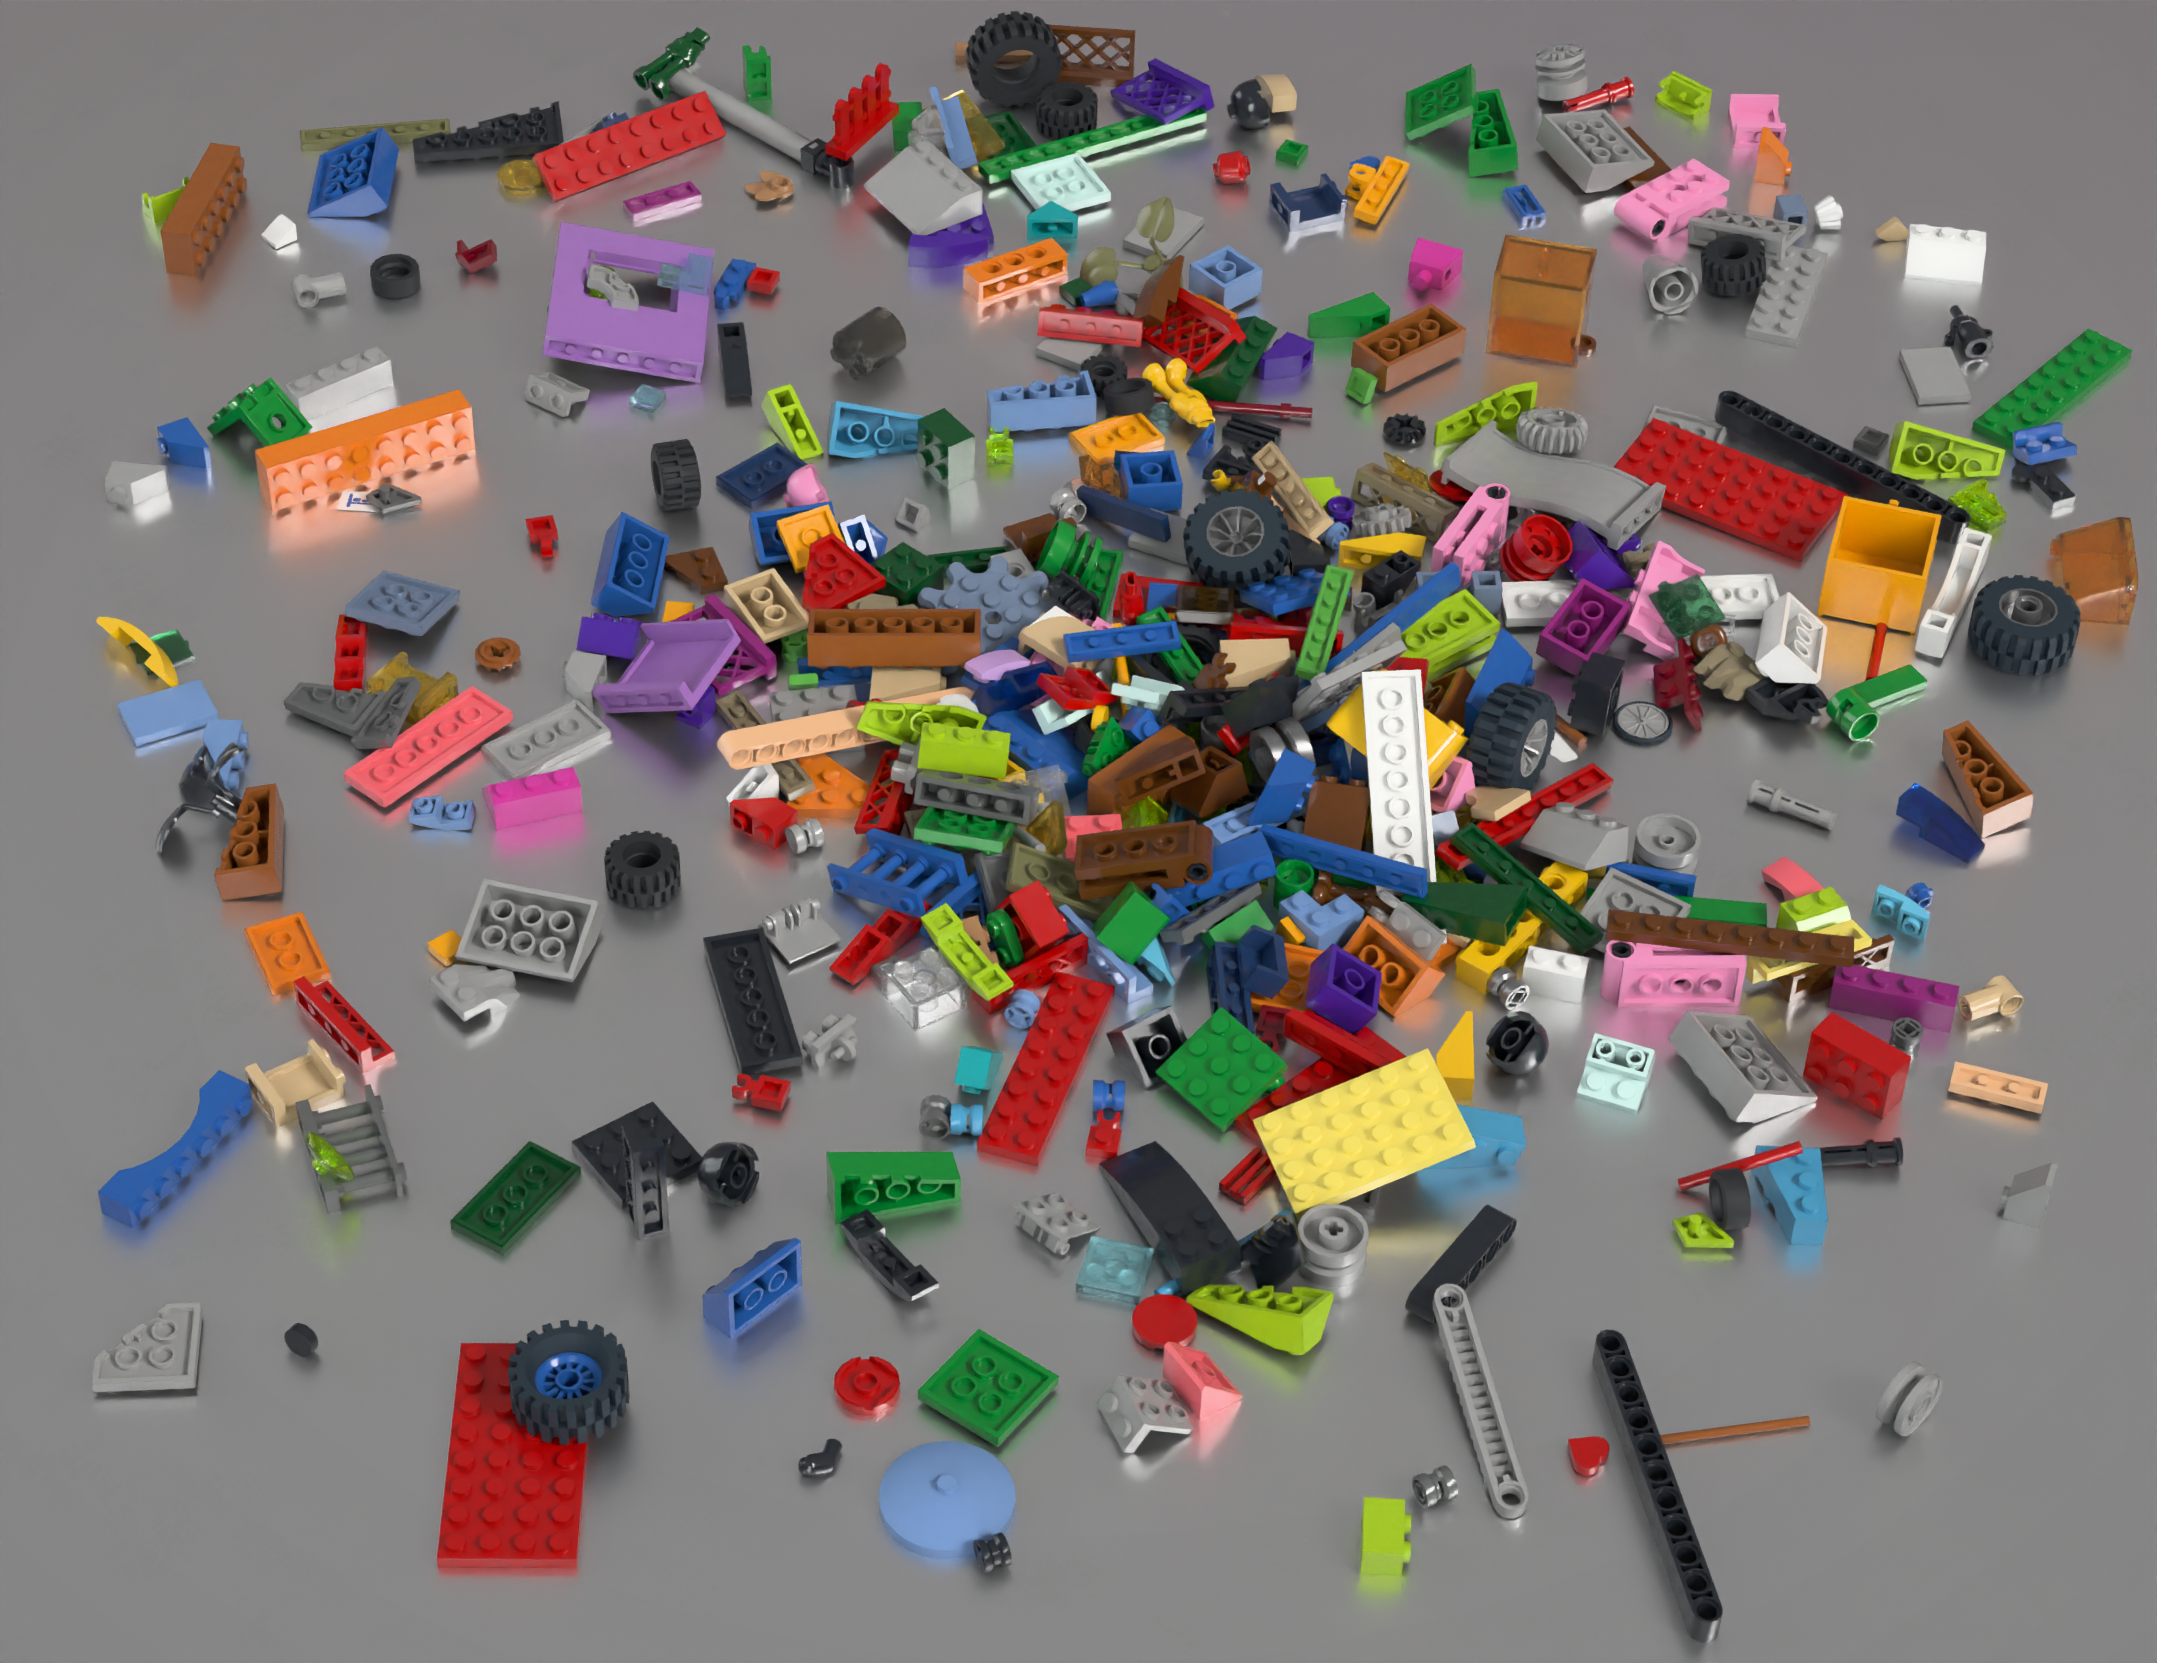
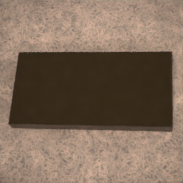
[1176,585,1234,625]

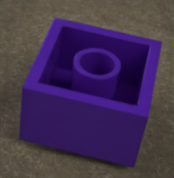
[1305,943,1382,1034]

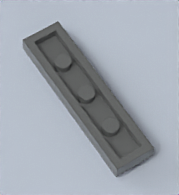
[1160,882,1262,945]

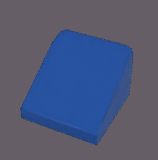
[1186,423,1215,460]

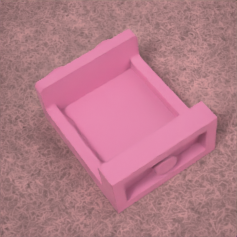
[1728,94,1786,148]

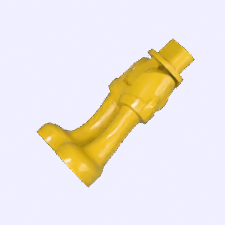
[1142,358,1215,428]

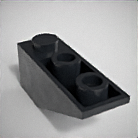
[717,322,752,397]

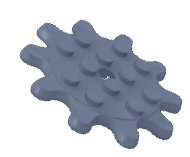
[917,556,1070,680]

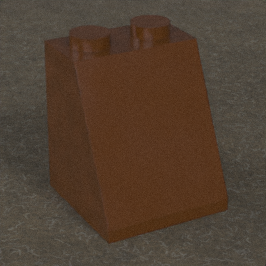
[1303,775,1370,852]

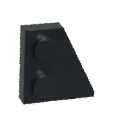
[1202,445,1263,487]

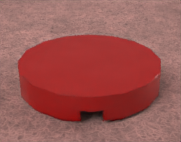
[1132,1294,1197,1350]
[834,1356,900,1415]

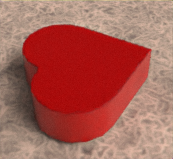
[1567,1436,1610,1476]

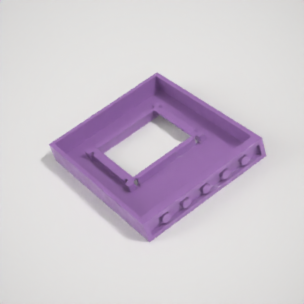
[542,222,714,383]

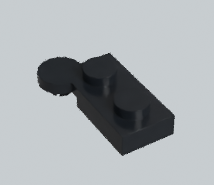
[2012,465,2076,511]

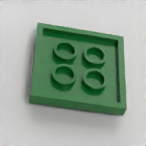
[1406,64,1476,141]
[913,806,1018,855]
[1156,1007,1289,1133]
[918,1329,1059,1447]

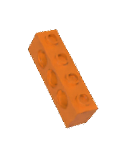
[963,238,1067,304]

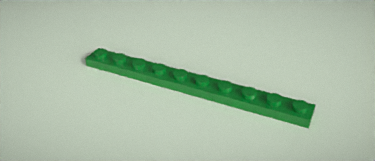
[978,107,1207,184]

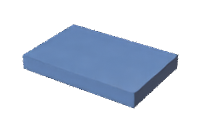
[117,679,219,746]

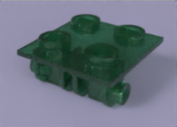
[1648,574,1726,641]

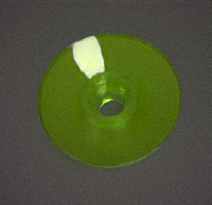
[305,1132,355,1182]

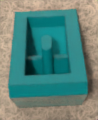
[1027,201,1078,240]

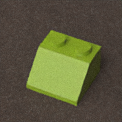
[1776,886,1851,932]

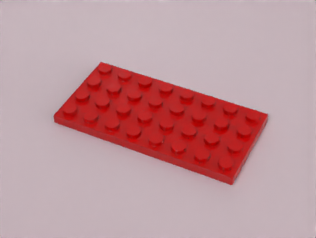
[1614,418,1848,562]
[437,1343,588,1568]

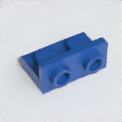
[2013,422,2077,465]

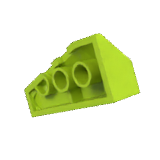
[1434,381,1538,447]
[1889,421,2006,480]
[856,701,987,745]
[1186,1284,1334,1355]

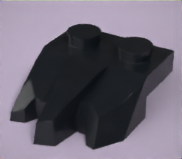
[1744,677,1829,725]

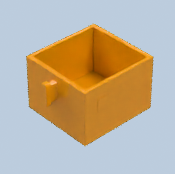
[1817,496,1942,635]

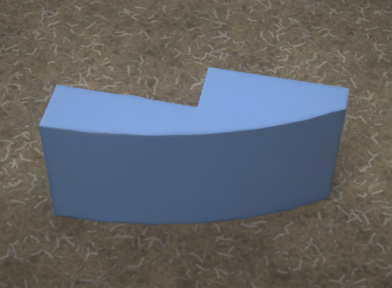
[408,795,476,830]

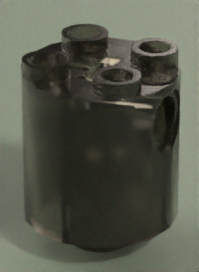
[830,307,907,380]

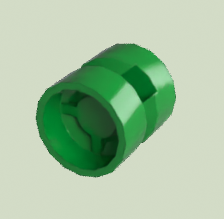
[1826,688,1880,741]
[1273,859,1314,911]

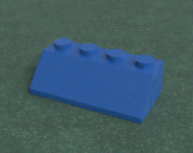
[590,512,670,617]
[1464,629,1536,745]

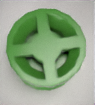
[781,630,808,664]

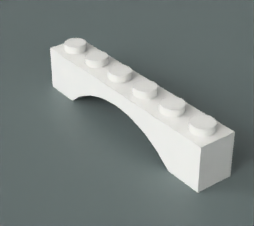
[1915,528,1992,659]

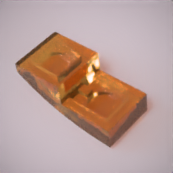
[1079,454,1122,498]

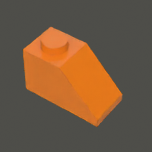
[1754,127,1792,186]

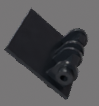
[1047,569,1101,621]
[1240,1212,1307,1291]

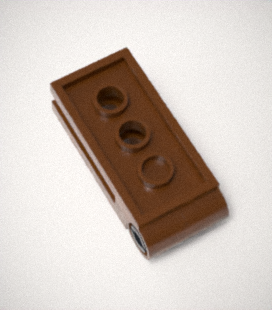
[1074,820,1214,900]

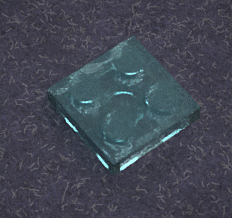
[1075,1236,1155,1305]

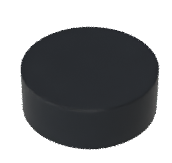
[284,1323,318,1357]

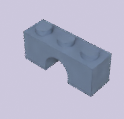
[1414,571,1503,614]

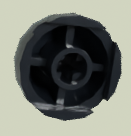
[1227,79,1270,130]
[1486,1011,1549,1075]
[698,1142,759,1207]

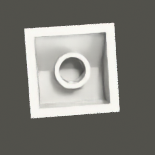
[1522,946,1592,1004]

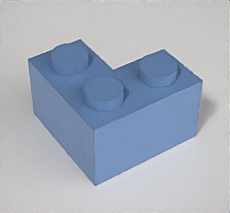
[1277,890,1365,951]

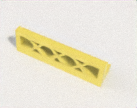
[1746,919,1872,984]

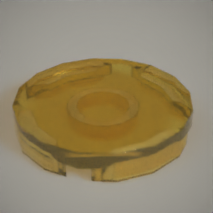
[497,159,545,196]

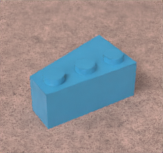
[1422,1104,1527,1170]
[1751,1145,1828,1246]

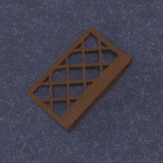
[1049,25,1135,87]

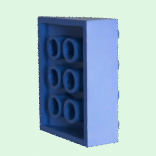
[307,127,399,217]
[982,709,1096,808]

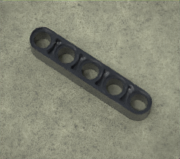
[1405,1205,1517,1325]

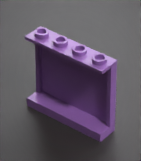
[592,619,741,713]

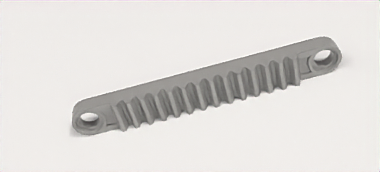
[1432,1284,1529,1518]

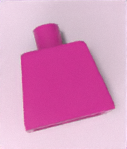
[1408,238,1464,291]

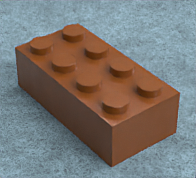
[1351,303,1466,392]
[1087,724,1195,829]

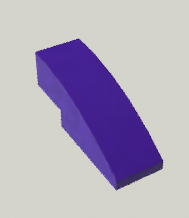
[908,231,988,268]

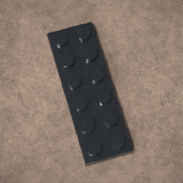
[703,927,803,1075]

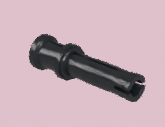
[1820,1137,1903,1168]

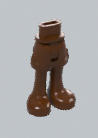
[1313,870,1402,919]

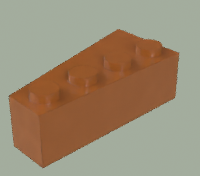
[1942,720,2034,839]
[214,783,284,901]

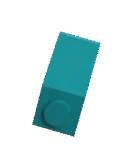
[954,1046,1004,1094]

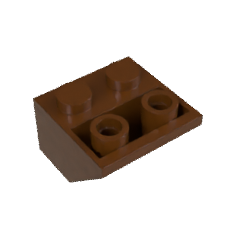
[1169,746,1249,818]

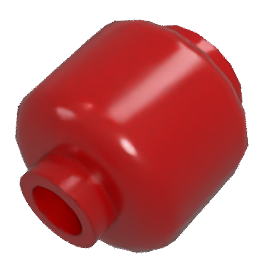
[1213,151,1251,185]

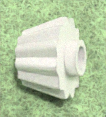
[1813,195,1843,229]

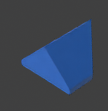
[838,515,888,564]

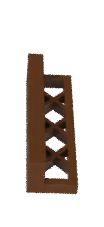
[1772,934,1895,1003]

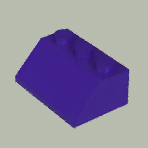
[1565,520,1635,590]

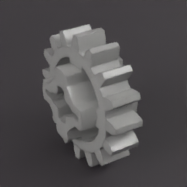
[1352,503,1413,537]

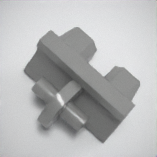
[891,737,924,794]
[802,1014,858,1070]

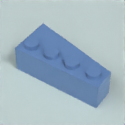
[987,370,1096,433]

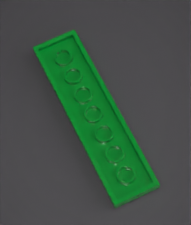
[1972,329,2132,451]

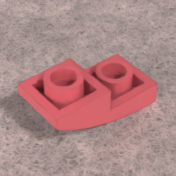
[1761,857,1824,901]

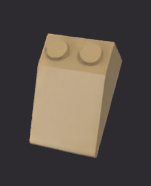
[724,568,809,644]

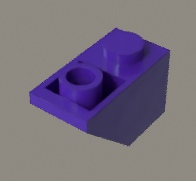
[1258,331,1314,380]

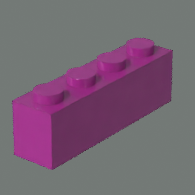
[1828,965,1959,1033]

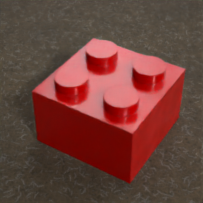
[992,880,1070,961]

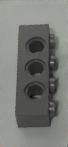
[914,769,1040,825]

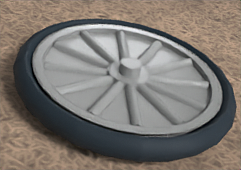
[1613,701,1673,744]

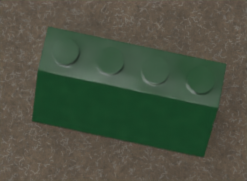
[1186,316,1278,402]

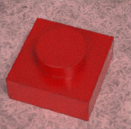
[747,267,780,295]

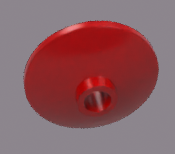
[1429,469,1473,501]

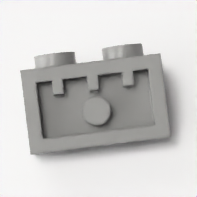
[524,371,590,417]

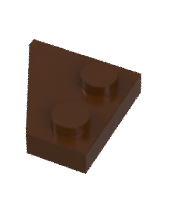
[664,547,728,595]

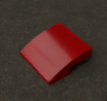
[1036,666,1118,710]

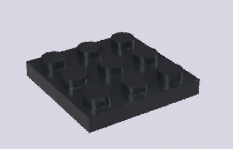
[571,1101,702,1209]

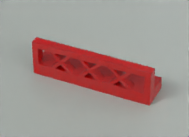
[854,750,916,836]
[972,933,1088,1015]
[293,976,395,1074]
[1284,1008,1398,1077]

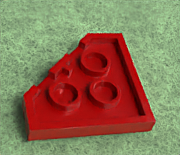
[802,533,886,612]

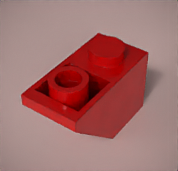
[730,797,798,850]

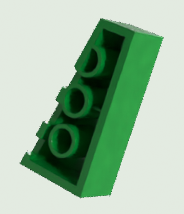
[1468,89,1518,177]
[826,1152,961,1223]

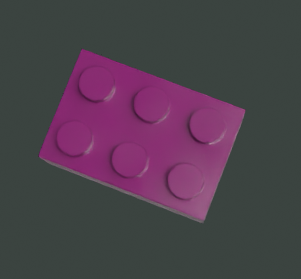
[1535,578,1631,676]

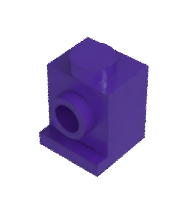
[676,686,716,730]

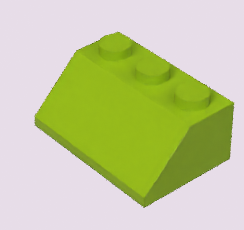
[917,722,1011,779]

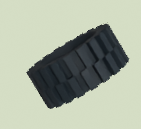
[508,1320,630,1445]

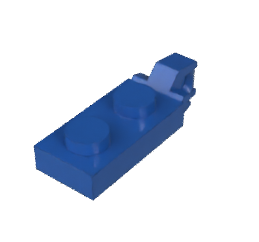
[713,259,756,310]

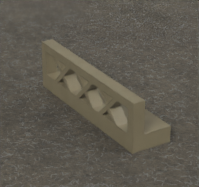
[1350,462,1460,543]

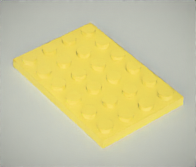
[1253,1048,1476,1221]

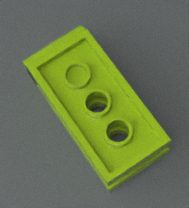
[1400,589,1501,681]

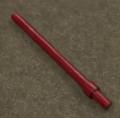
[1153,396,1312,420]

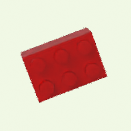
[1803,1012,1911,1120]

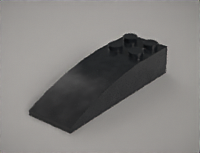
[1099,1141,1242,1295]

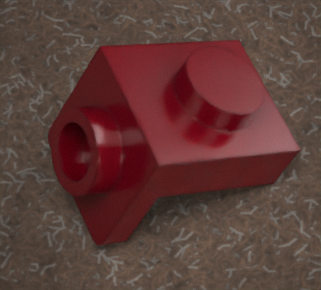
[455,239,497,274]

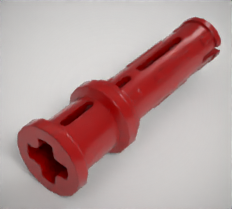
[1562,77,1634,113]

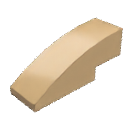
[1255,74,1297,113]

